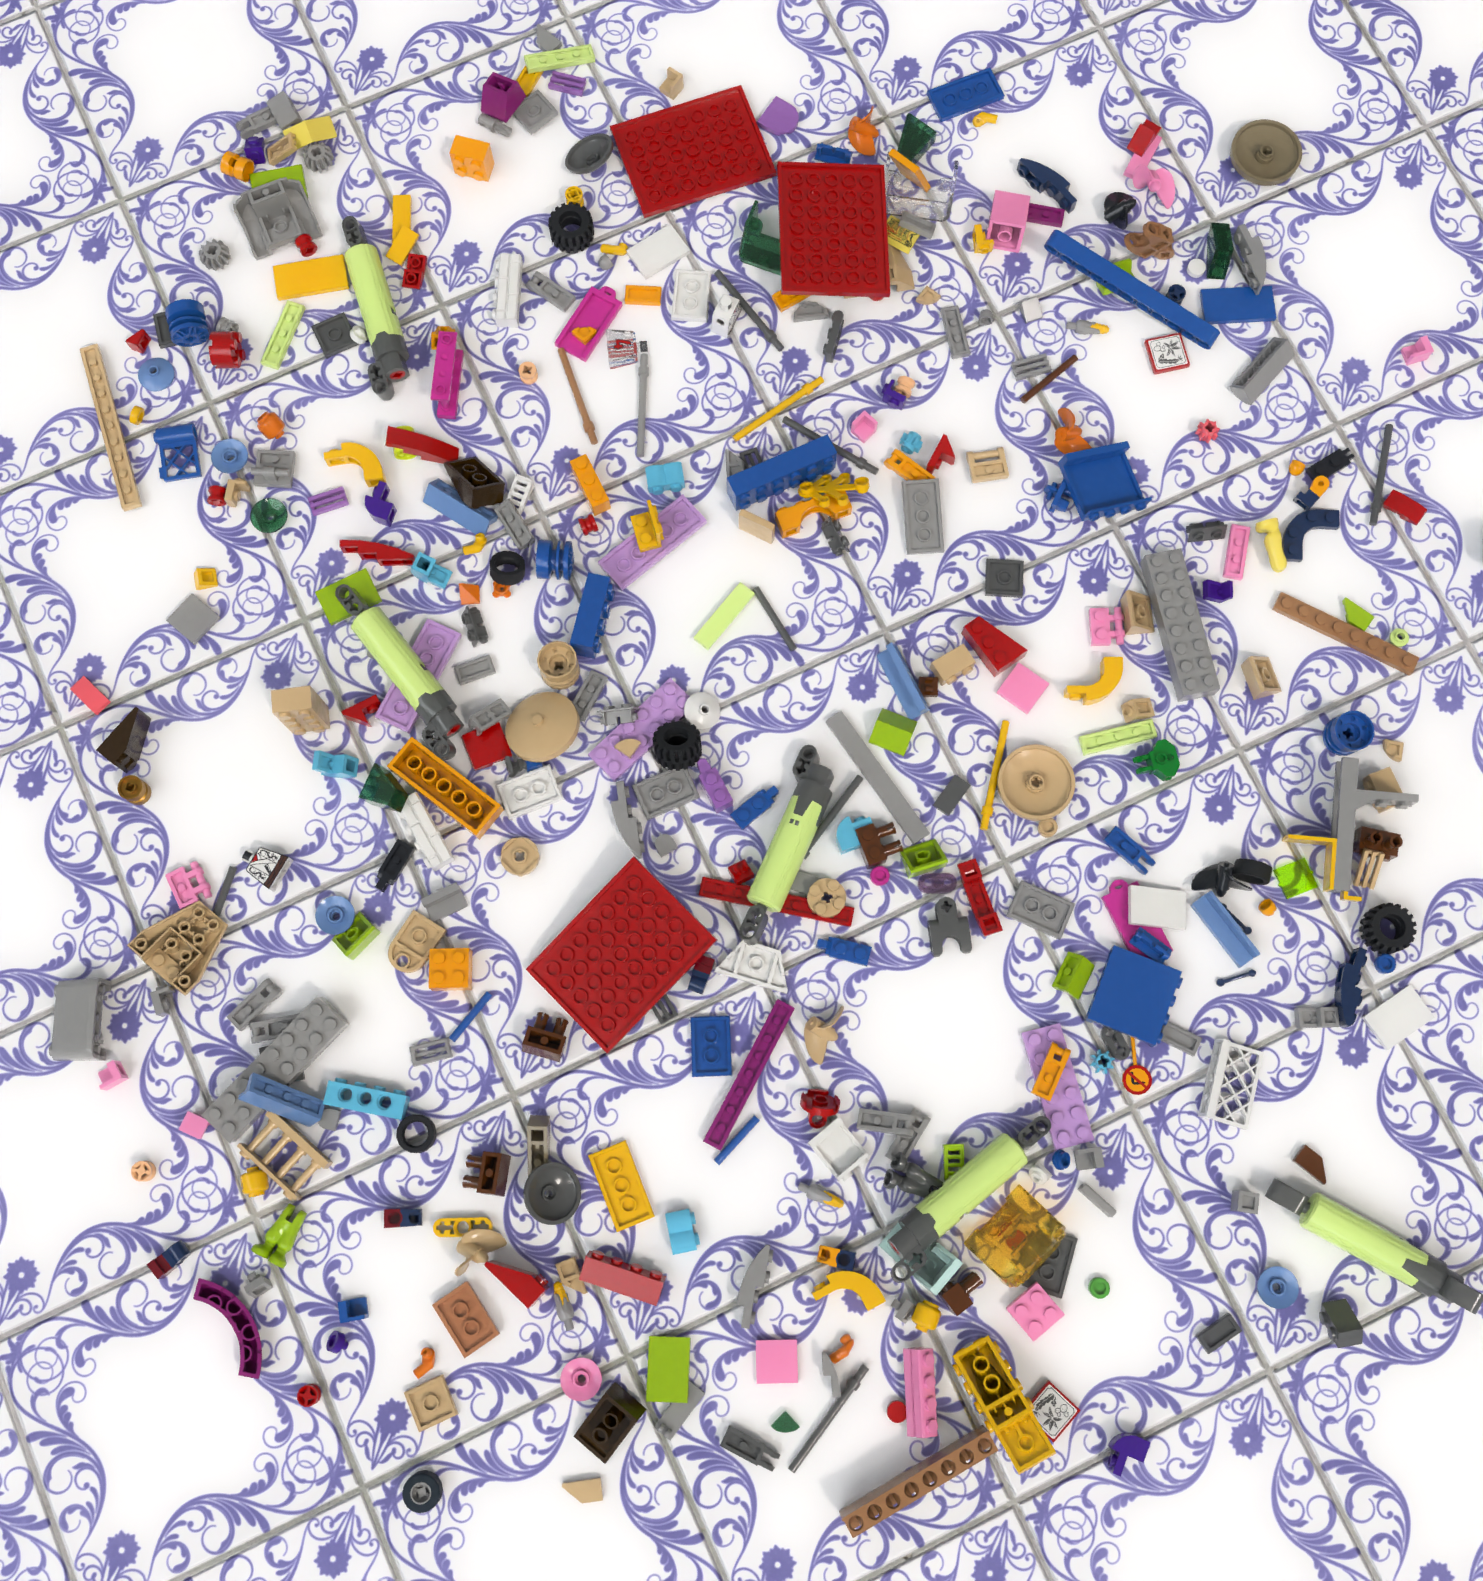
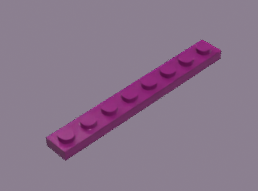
[703,999,795,1151]

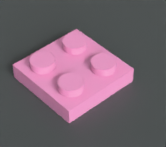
[1006,1281,1065,1341]

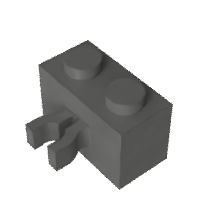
[1319,1299,1363,1348]

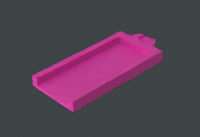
[554,286,623,362]
[1101,879,1173,960]

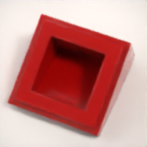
[125,329,151,354]

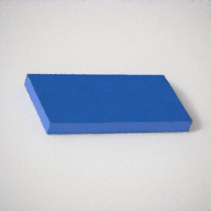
[927,68,1005,122]
[1199,286,1276,324]

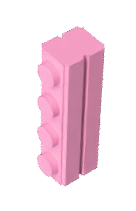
[903,1347,938,1438]

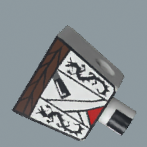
[711,294,742,339]
[242,847,293,892]

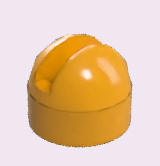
[1289,460,1306,476]
[1258,899,1277,916]

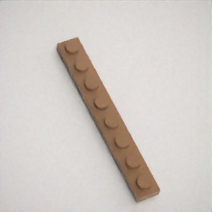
[1272,592,1420,676]

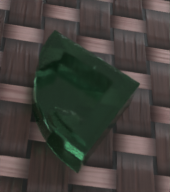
[770,1410,800,1433]

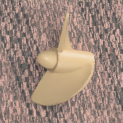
[804,1006,844,1065]
[454,1228,507,1276]

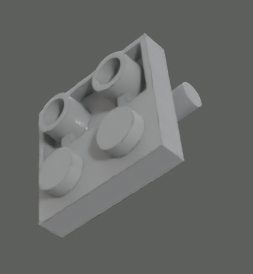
[251,449,296,488]

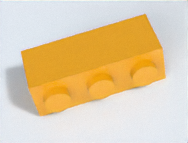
[569,454,611,516]

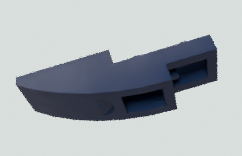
[1017,158,1077,214]
[1334,947,1367,1028]

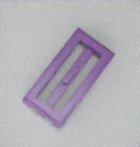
[548,71,586,97]
[308,486,349,516]

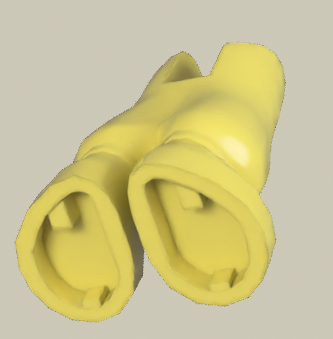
[1255,518,1287,573]

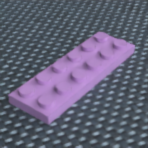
[598,494,707,591]
[375,619,462,734]
[588,678,689,782]
[1021,1023,1094,1150]

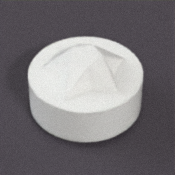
[350,325,368,344]

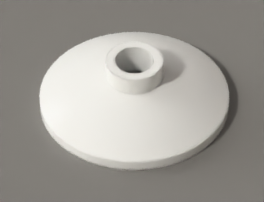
[684,692,720,730]

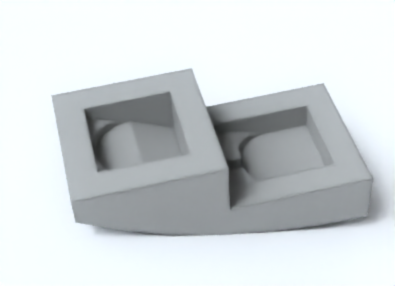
[1294,1007,1340,1028]
[822,1352,841,1398]

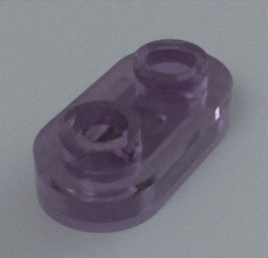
[917,873,957,894]

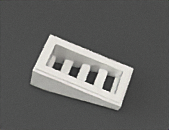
[507,474,535,515]

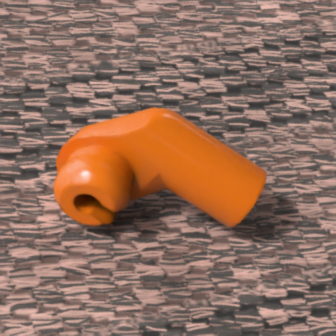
[829,1334,854,1364]
[413,1347,435,1379]

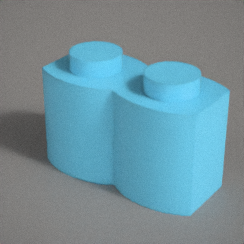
[645,462,685,495]
[665,1208,700,1255]

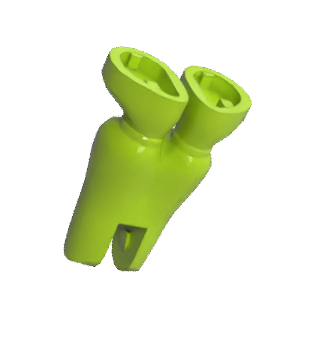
[251,1203,307,1269]

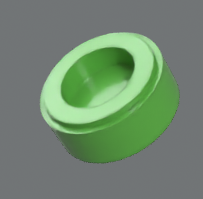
[1088,1277,1110,1299]

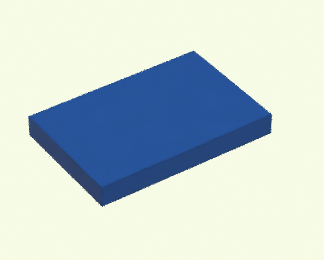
[690,1016,732,1077]

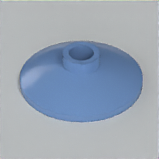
[138,358,175,392]
[211,439,248,474]
[315,896,355,935]
[1257,1266,1299,1309]

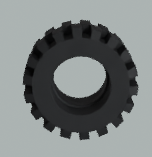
[548,202,594,253]
[653,720,702,771]
[1359,903,1417,954]

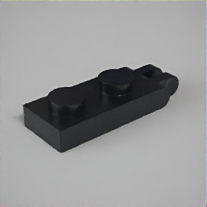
[1305,448,1355,481]

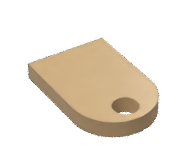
[388,910,447,973]

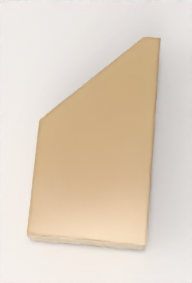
[555,1256,588,1294]
[562,1477,603,1504]

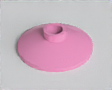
[560,1358,602,1401]

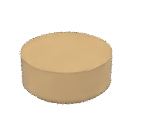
[1037,818,1058,838]

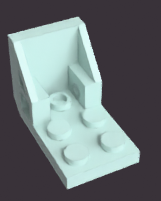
[878,1214,963,1295]

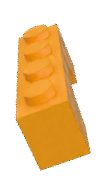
[775,491,852,539]

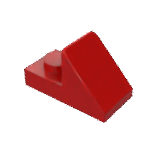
[1127,119,1161,157]
[926,434,955,474]
[341,694,381,727]

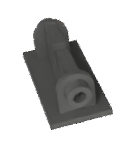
[821,516,850,556]
[1186,520,1228,543]
[461,606,489,648]

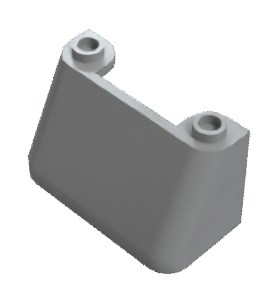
[49,978,112,1061]

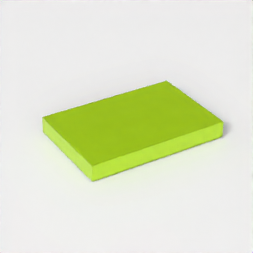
[249,164,308,198]
[315,568,382,626]
[646,1336,691,1403]

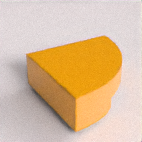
[571,327,597,345]

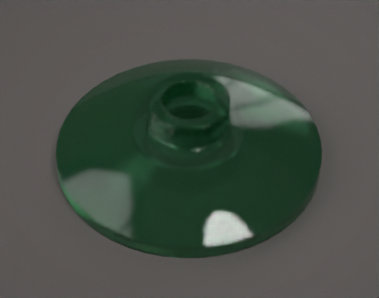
[250,498,288,533]

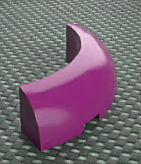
[193,1278,262,1379]

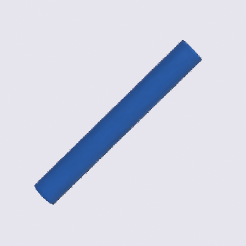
[449,991,492,1042]
[714,1115,760,1165]

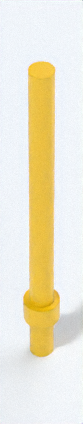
[732,376,824,442]
[980,720,1010,831]

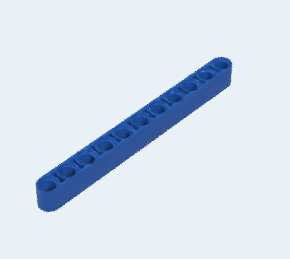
[1044,230,1220,350]

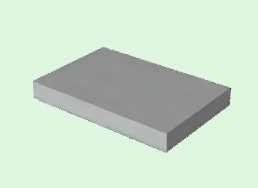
[632,769,700,821]
[1006,880,1075,940]

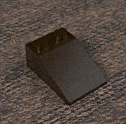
[444,456,505,509]
[96,706,151,773]
[573,1382,647,1464]

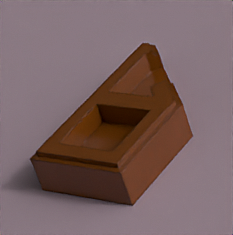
[1292,1145,1326,1185]

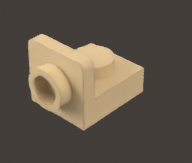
[224,478,251,508]
[1121,698,1155,723]

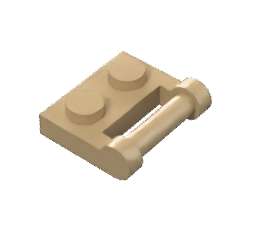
[966,447,1009,483]

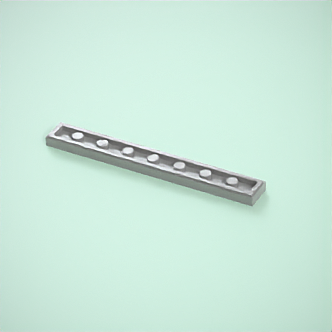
[825,711,930,845]

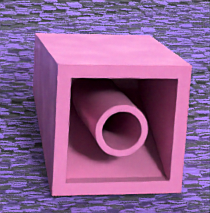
[986,190,1030,253]

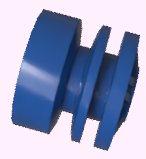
[165,299,210,347]
[536,539,574,581]
[1322,711,1375,756]

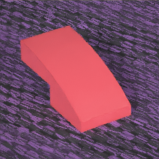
[70,676,111,715]

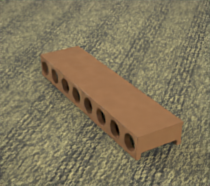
[839,1425,999,1538]

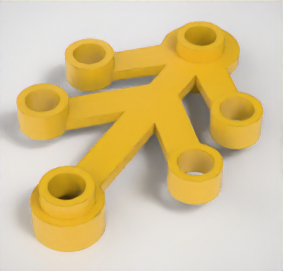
[798,473,870,508]

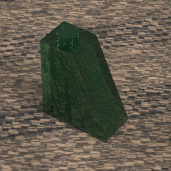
[897,113,937,164]
[1207,223,1234,280]
[358,763,409,813]

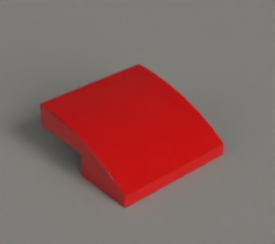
[461,722,513,771]

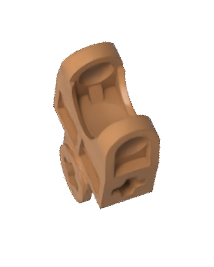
[1124,221,1175,260]

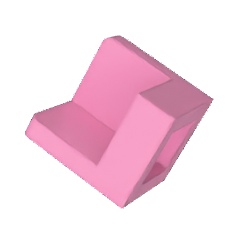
[1401,336,1434,365]
[851,410,878,443]
[98,1060,129,1091]
[178,1111,211,1139]

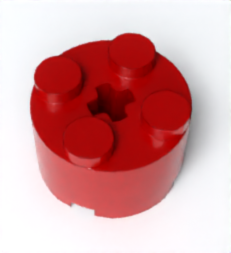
[209,331,246,369]

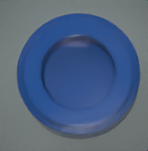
[1374,954,1396,974]

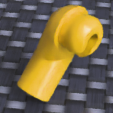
[972,112,998,127]
[600,243,628,256]
[463,533,487,555]

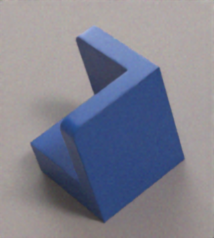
[338,1297,369,1323]

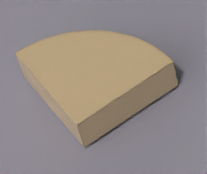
[916,286,941,305]
[614,739,641,758]
[1383,739,1404,762]

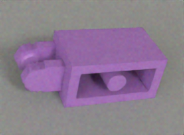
[697,758,733,814]

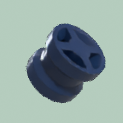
[1166,284,1186,305]

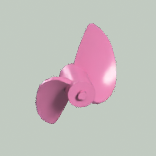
[1133,163,1175,209]

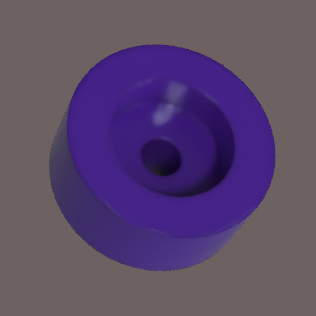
[326,1331,349,1354]

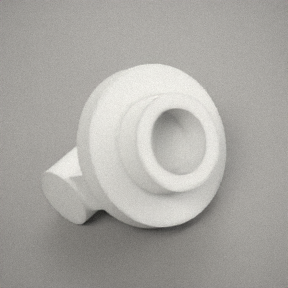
[1029,1160,1053,1185]

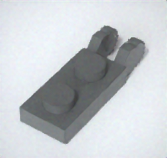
[823,310,844,363]
[720,1425,780,1472]

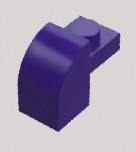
[365,481,397,527]
[1108,1433,1151,1477]

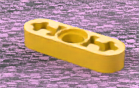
[433,1217,493,1237]

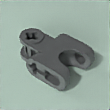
[927,897,972,957]

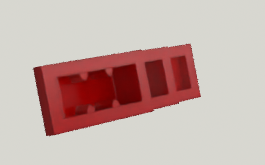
[385,426,459,464]
[339,540,416,566]

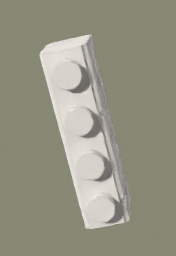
[492,253,523,328]
[396,792,455,871]

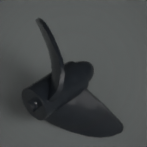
[1104,192,1137,230]
[1191,861,1253,897]

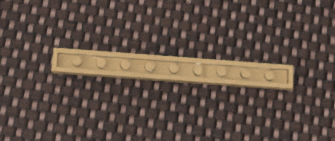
[80,344,142,512]

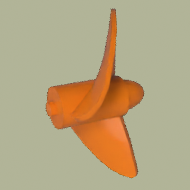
[848,105,879,156]
[1054,408,1092,454]

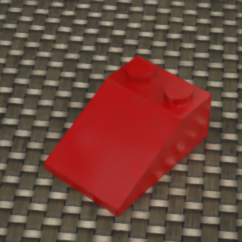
[484,1260,550,1309]

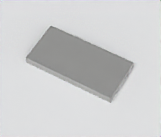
[901,478,944,555]

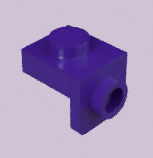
[244,136,266,165]
[881,379,906,410]
[1202,579,1233,603]

